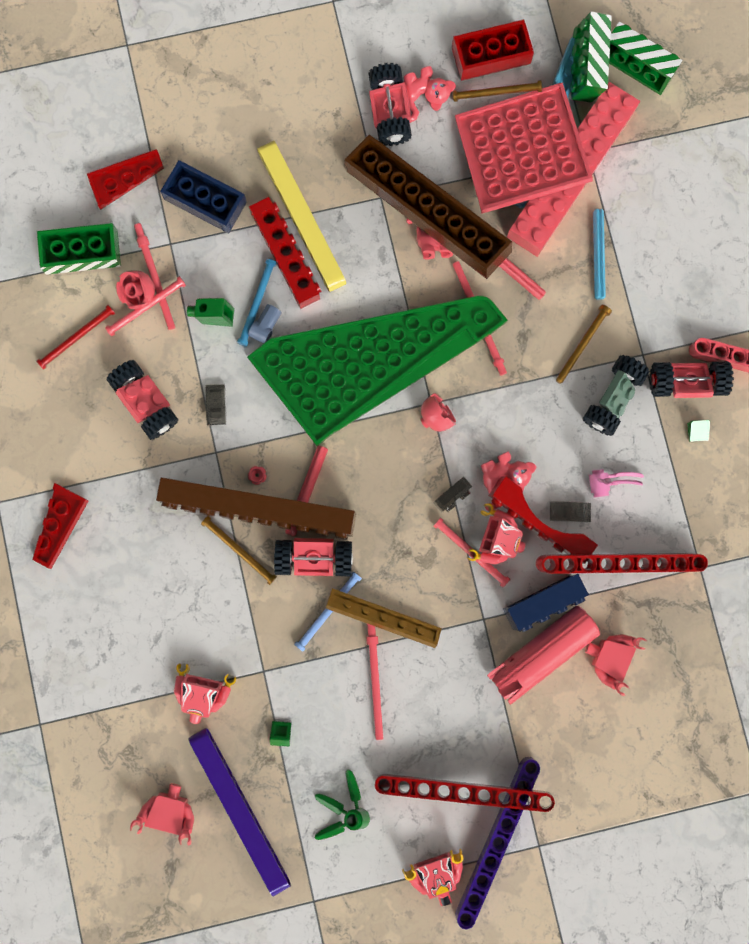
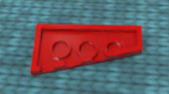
[87,149,164,210]
[32,483,89,569]

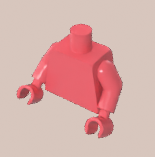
[585,634,647,696]
[130,783,194,846]

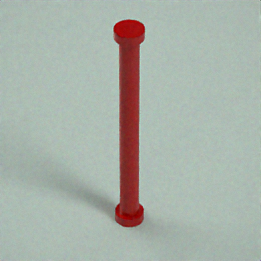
[36,305,115,370]

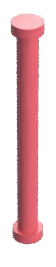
[105,276,186,336]
[433,518,510,587]

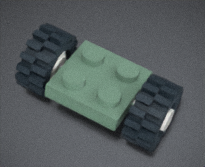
[583,355,650,436]

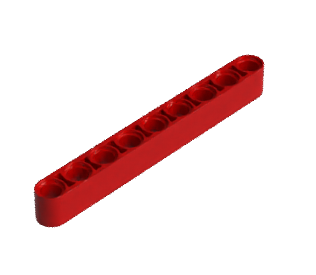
[536,553,708,574]
[375,774,555,812]

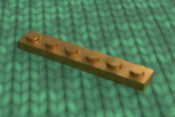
[325,588,442,648]

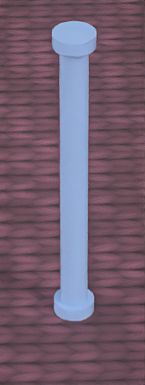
[294,572,362,651]

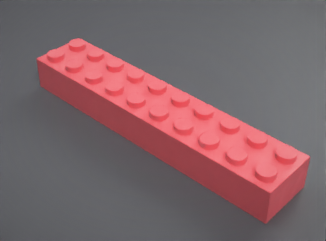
[507,82,640,257]

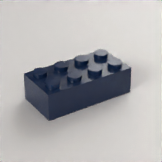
[160,160,247,234]
[503,574,589,632]

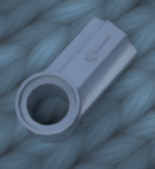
[248,304,282,344]

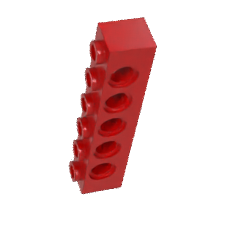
[249,197,322,309]

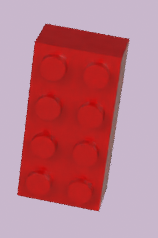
[451,19,534,81]

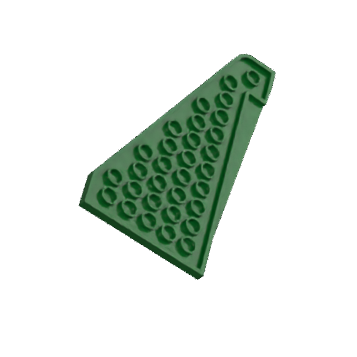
[247,296,508,446]

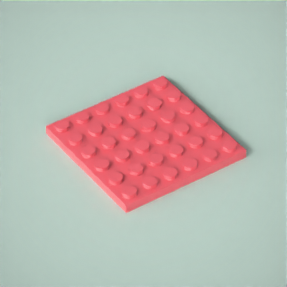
[455,82,593,214]

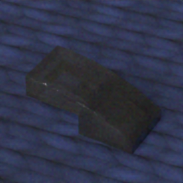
[206,384,226,426]
[550,502,591,523]

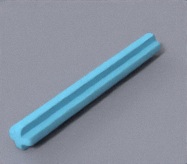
[593,209,606,300]

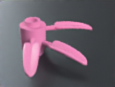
[589,469,644,497]

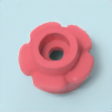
[248,466,267,485]

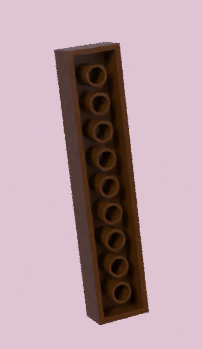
[344,134,512,279]
[156,477,356,540]

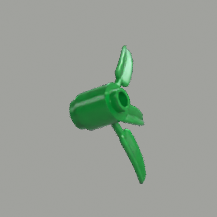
[314,770,370,840]

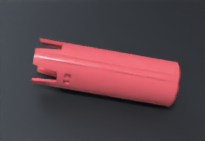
[487,606,600,705]

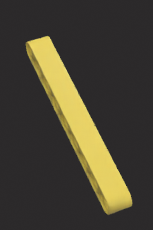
[257,141,346,292]

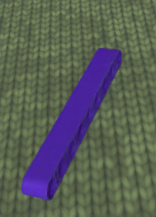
[188,728,291,897]
[455,757,540,930]

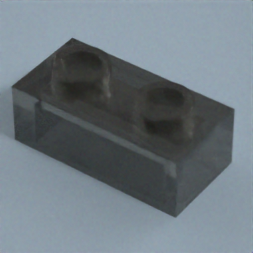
[433,477,472,513]

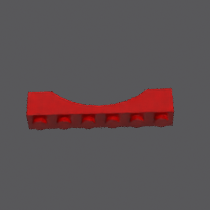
[488,476,598,564]

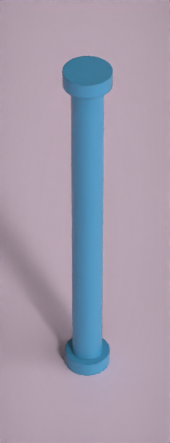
[237,259,277,346]

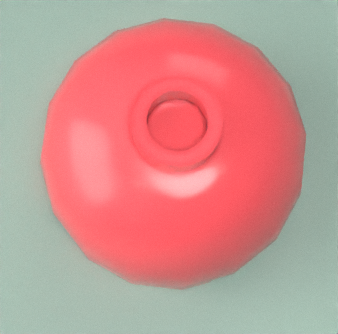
[116,270,155,309]
[420,393,456,432]

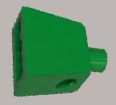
[187,298,234,327]

